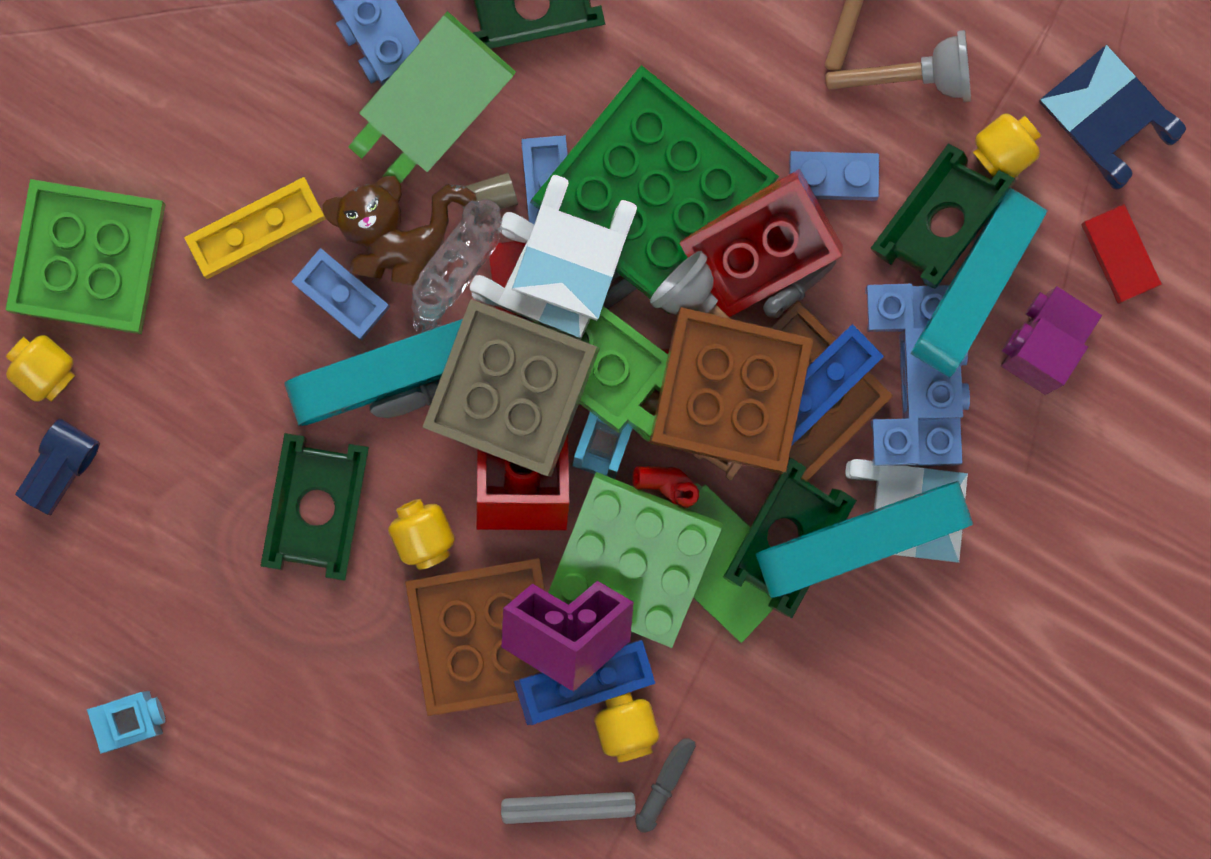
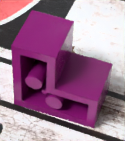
[1001,286,1102,395]
[501,581,634,692]

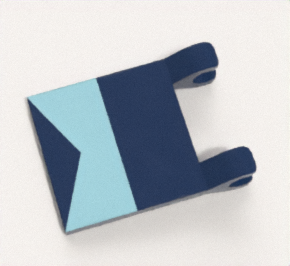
[1039,45,1186,190]

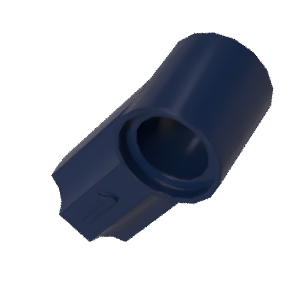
[15,419,100,515]

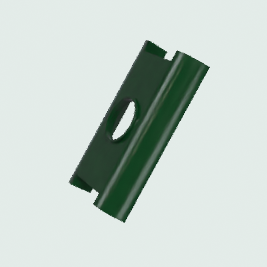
[472,0,606,49]
[871,144,1016,289]
[260,433,369,581]
[723,457,857,618]

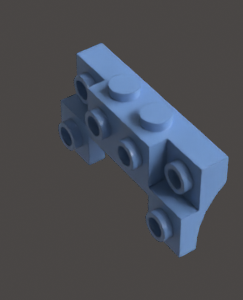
[331,0,420,86]
[865,284,970,466]

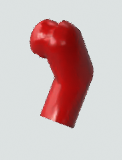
[633,466,700,508]

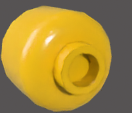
[973,114,1041,178]
[5,335,75,402]
[388,499,455,570]
[594,692,660,763]

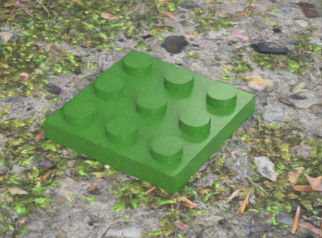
[5,179,166,334]
[548,472,723,648]

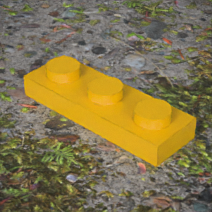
[184,177,326,279]

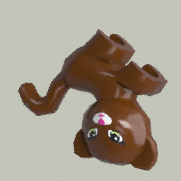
[322,176,477,288]

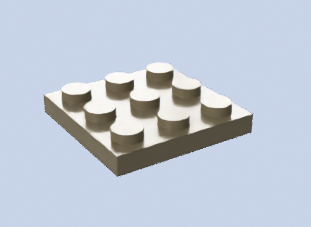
[423,299,600,476]

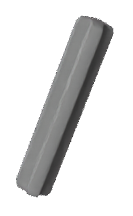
[501,792,636,824]

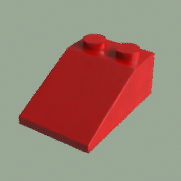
[679,169,843,317]
[476,434,569,531]

